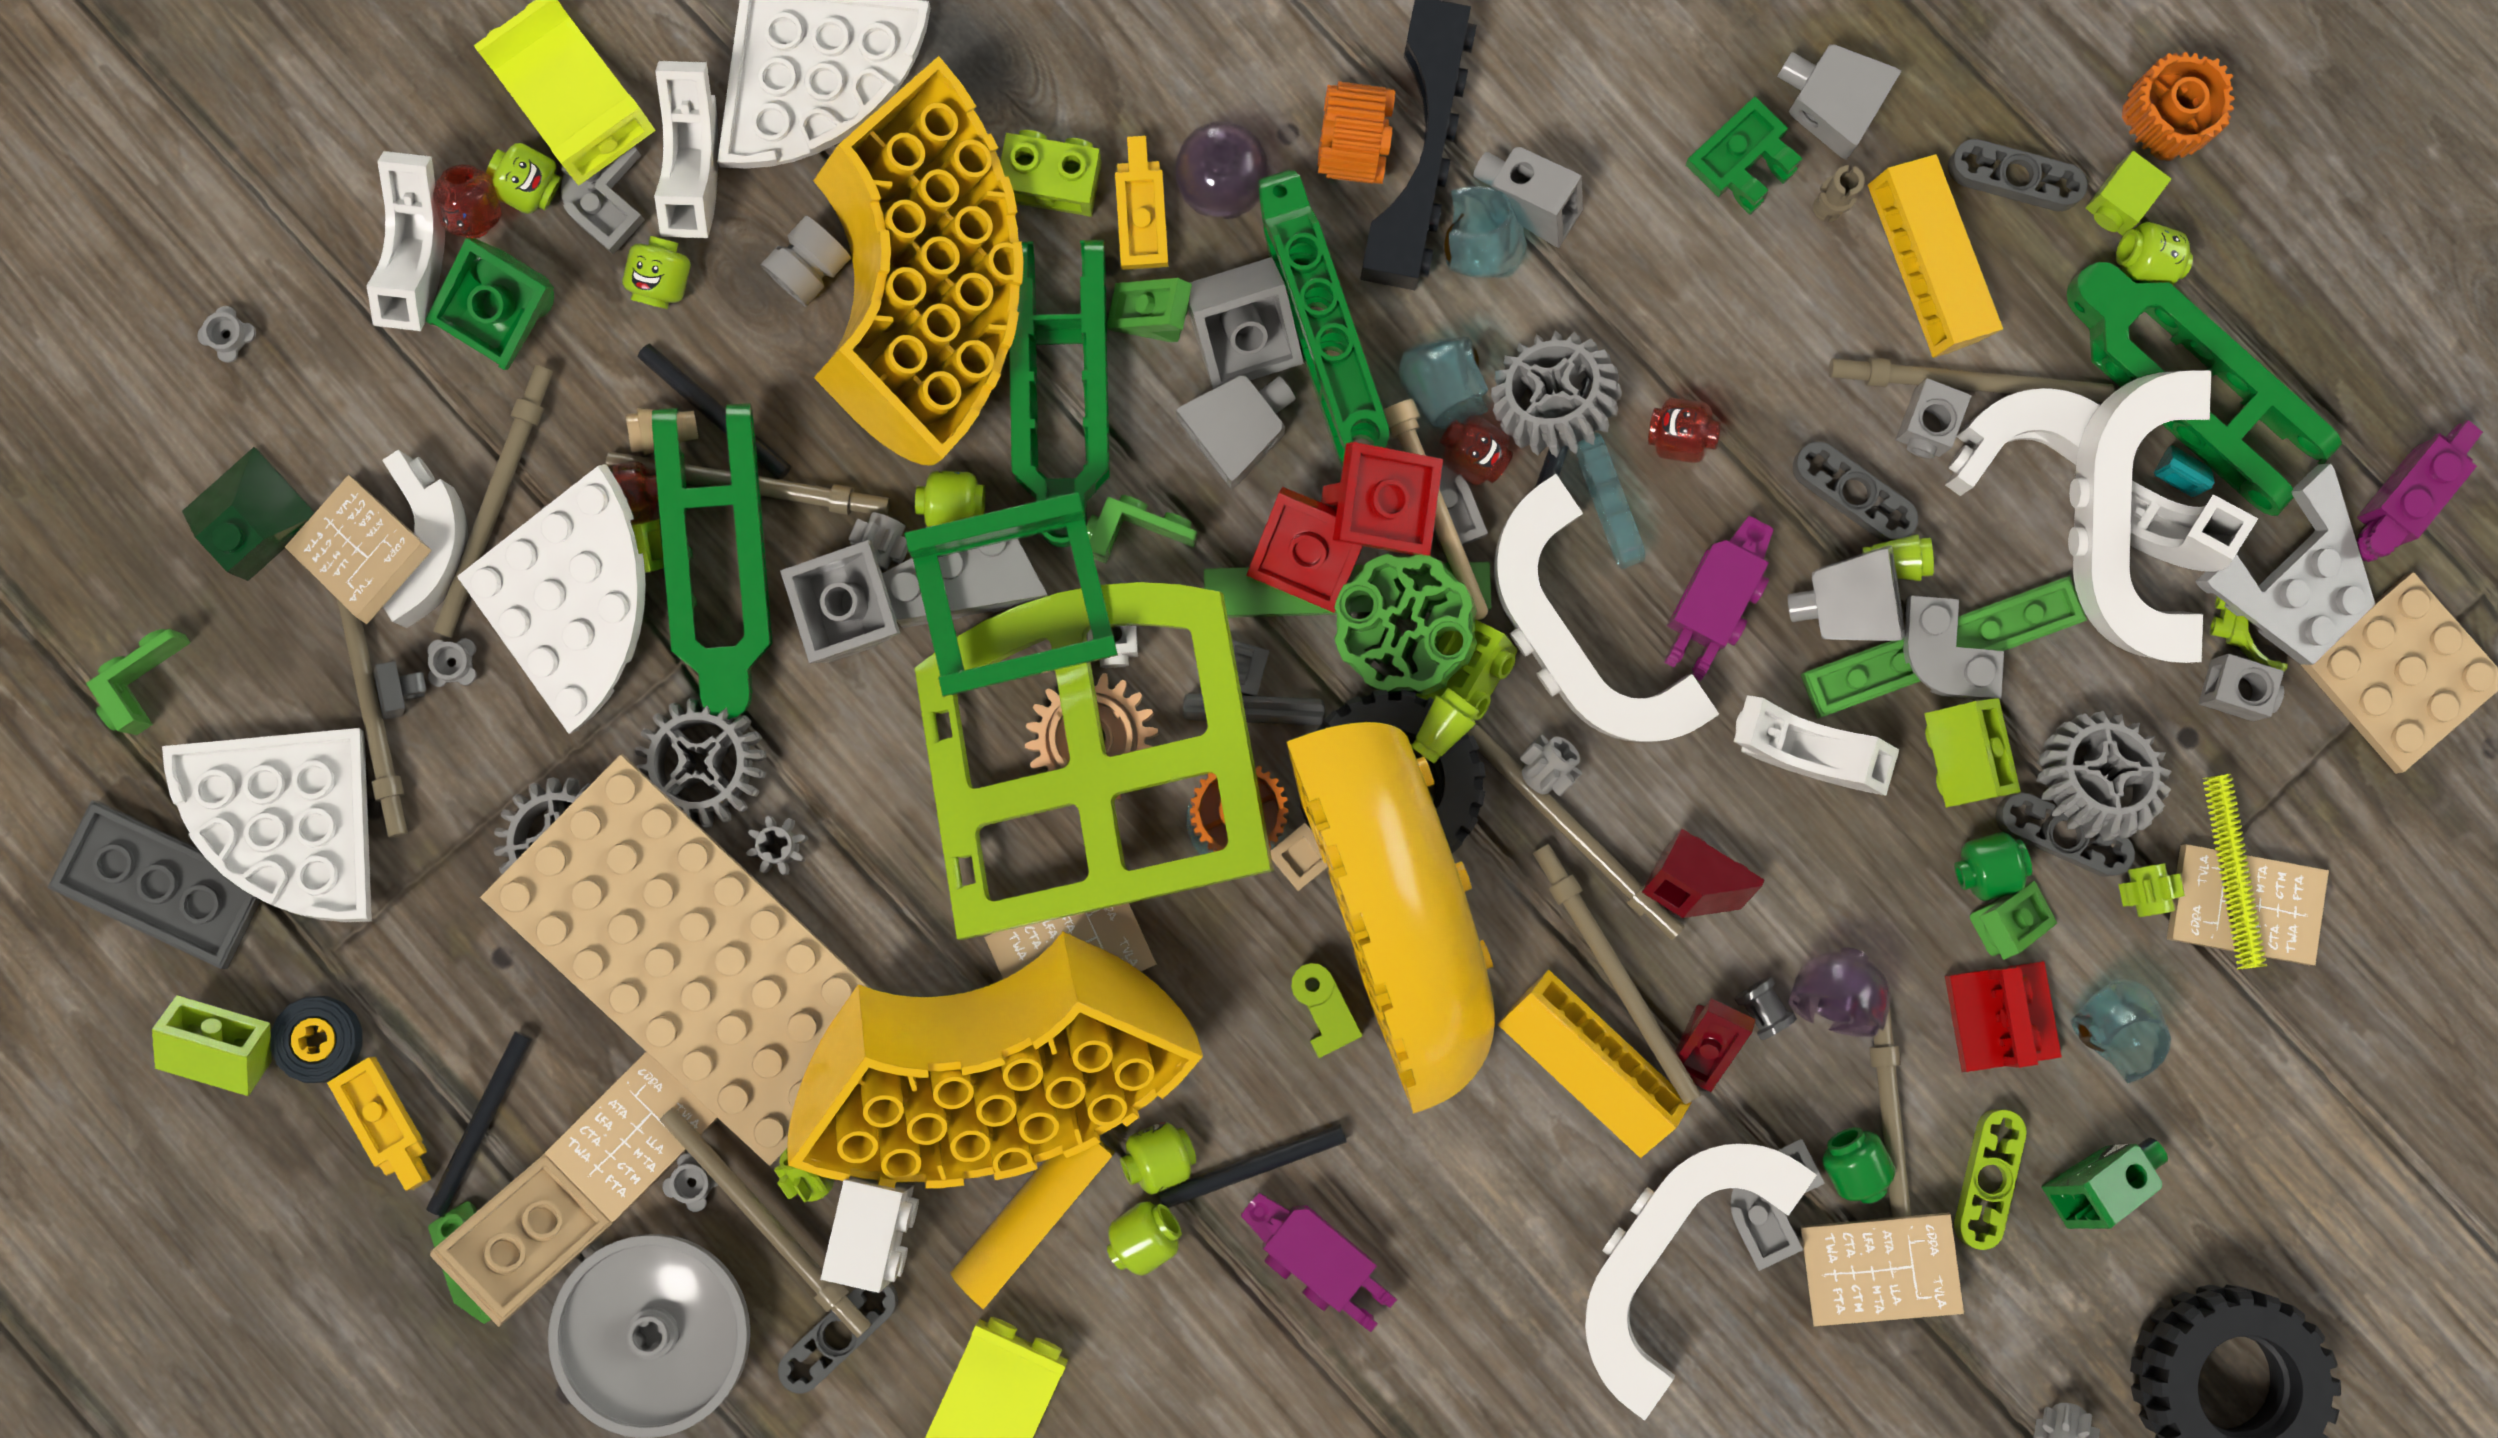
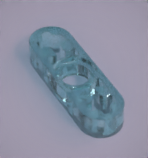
[1576,432,1645,569]

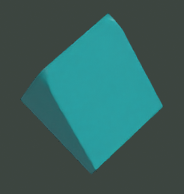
[2153,445,2215,497]

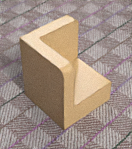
[1270,823,1328,892]

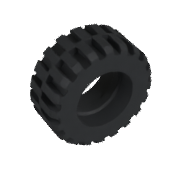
[1300,690,1486,854]
[2130,1284,2341,1438]

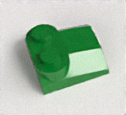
[425,238,554,370]

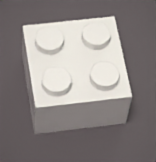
[820,1176,919,1293]

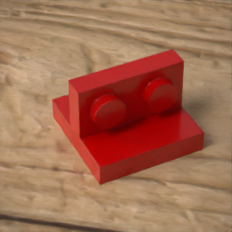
[1321,442,1443,556]
[1246,486,1364,613]
[1945,961,2062,1072]

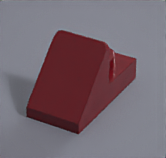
[1675,998,1756,1092]

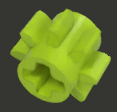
[2118,863,2185,917]
[774,1148,834,1202]

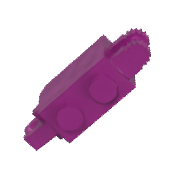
[2356,420,2483,562]
[1664,516,1774,682]
[1241,1192,1398,1332]

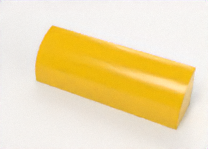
[1867,154,2003,358]
[1497,969,1692,1158]
[950,1139,1115,1310]

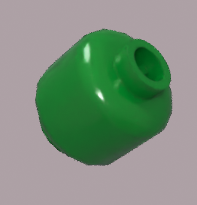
[1954,832,2033,901]
[1822,1127,1896,1204]

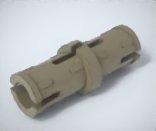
[1813,165,1865,222]

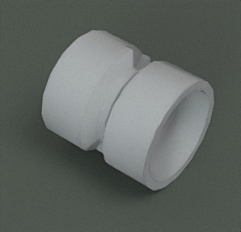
[760,216,851,307]

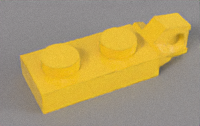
[1115,136,1169,270]
[327,1057,431,1191]

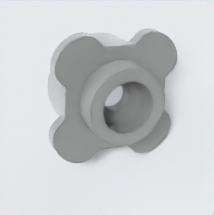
[197,306,256,363]
[427,638,477,687]
[663,1153,718,1212]

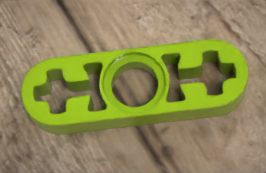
[1954,1109,2027,1250]

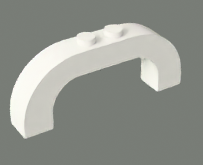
[2068,371,2211,663]
[1494,474,1719,742]
[1585,1144,1817,1420]

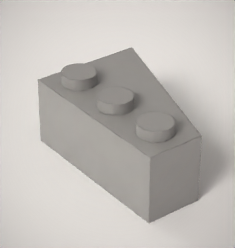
[882,539,1048,628]

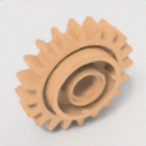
[1025,673,1159,801]

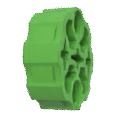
[1334,553,1477,696]

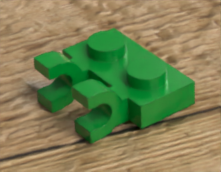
[1685,96,1803,215]

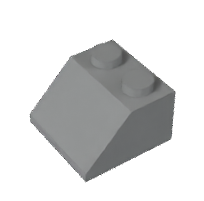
[1188,257,1304,389]
[780,540,900,663]

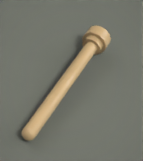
[1383,399,1488,620]

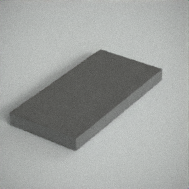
[47,800,261,969]

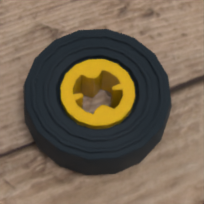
[271,996,363,1083]

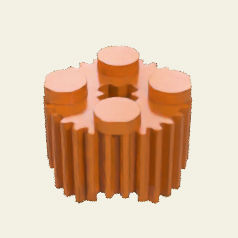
[2122,52,2235,161]
[1317,81,1395,184]
[1190,766,1288,853]

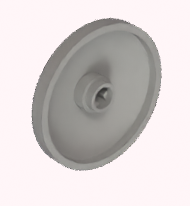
[548,1234,750,1438]

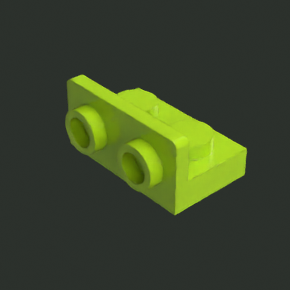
[1415,620,1517,722]

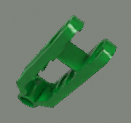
[1258,170,1390,467]
[1010,240,1110,548]
[2066,262,2342,516]
[652,403,773,719]

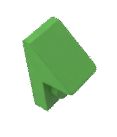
[1107,278,1192,342]
[1970,881,2058,960]

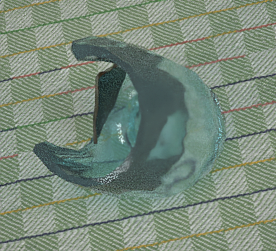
[1444,186,1527,278]
[1399,337,1488,429]
[2070,977,2171,1084]

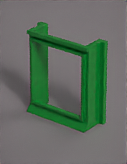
[904,492,1118,697]

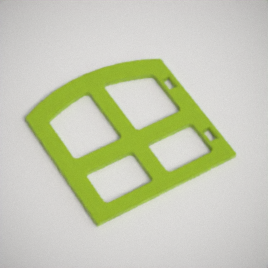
[914,582,1274,940]

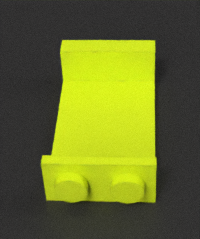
[474,0,656,186]
[925,1317,1068,1438]

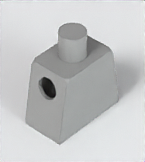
[1777,44,1901,160]
[1473,147,1583,248]
[1176,375,1296,490]
[1788,545,1906,641]

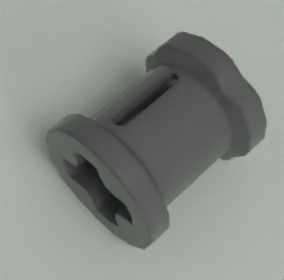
[1734,976,1797,1040]

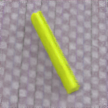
[2202,774,2267,969]

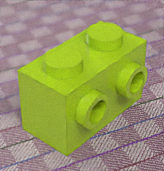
[1000,130,1102,217]
[1924,698,2021,808]
[152,995,272,1096]

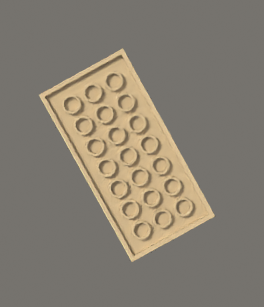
[480,754,872,1166]

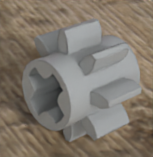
[848,512,908,571]
[1520,735,1582,796]
[746,816,808,875]
[2034,1403,2100,1438]

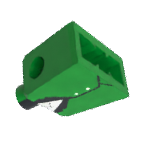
[2041,1137,2168,1229]

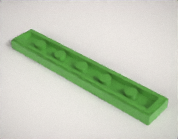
[1204,562,1491,618]
[1801,576,2087,719]

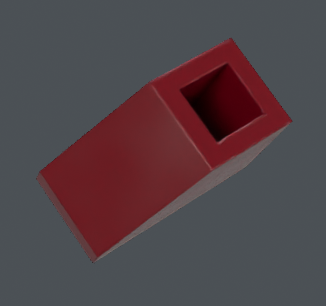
[1641,829,1765,918]

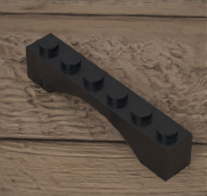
[1360,0,1477,291]

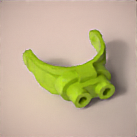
[2210,596,2288,672]

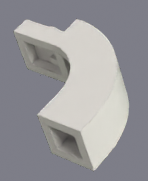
[654,61,719,238]
[367,151,445,331]
[1945,388,2100,496]
[382,450,468,628]
[2130,481,2258,572]
[1734,695,1899,796]

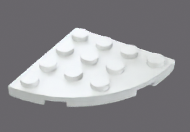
[717,0,931,169]
[457,464,646,734]
[162,728,372,922]

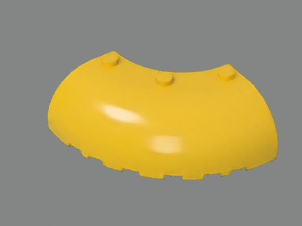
[813,56,1023,466]
[1287,722,1495,1114]
[787,931,1203,1188]

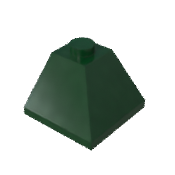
[182,447,315,581]

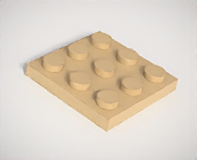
[2301,572,2498,774]

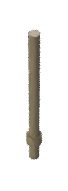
[1829,357,2115,403]
[433,365,553,638]
[606,451,890,516]
[337,599,408,838]
[1468,724,1685,940]
[1532,844,1701,1105]
[1869,1007,1911,1218]
[660,1107,872,1339]

